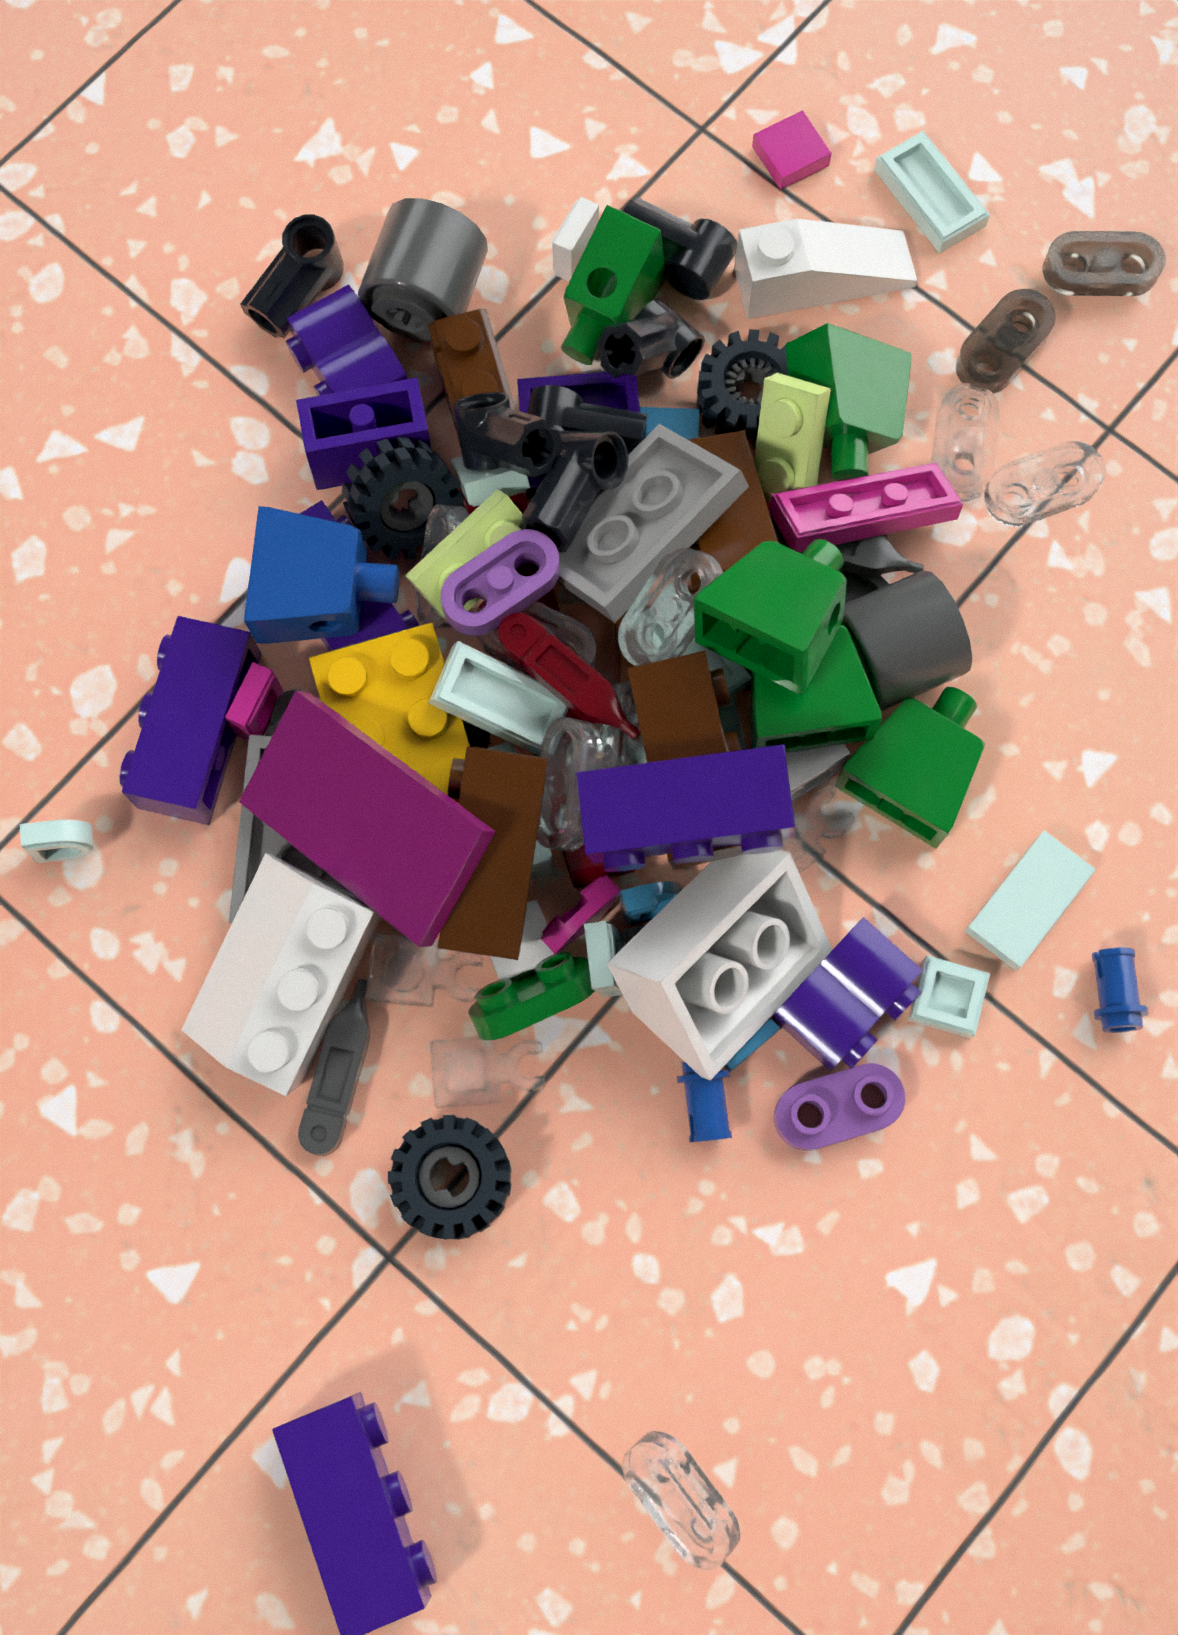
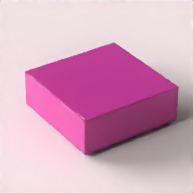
[752,110,832,190]
[225,662,284,741]

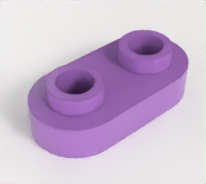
[441,529,560,636]
[774,1063,905,1151]

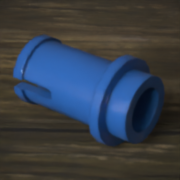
[1092,947,1148,1033]
[677,1062,732,1142]

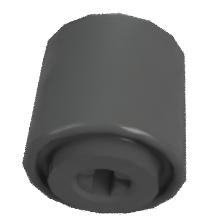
[358,198,488,342]
[841,570,972,711]

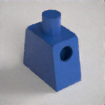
[244,506,400,644]

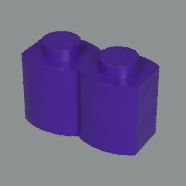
[285,284,408,396]
[772,917,923,1071]

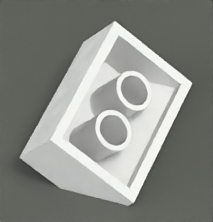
[606,850,832,1080]
[181,853,381,1096]

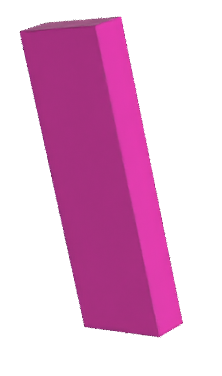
[768,462,963,552]

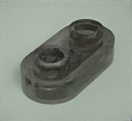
[1042,231,1166,296]
[955,289,1056,394]

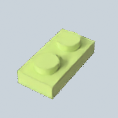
[754,373,831,502]
[405,489,523,624]

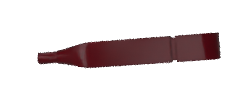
[498,612,641,740]

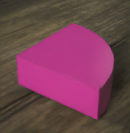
[540,875,621,955]

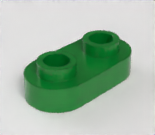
[468,952,595,1040]

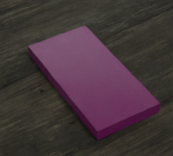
[239,691,496,947]

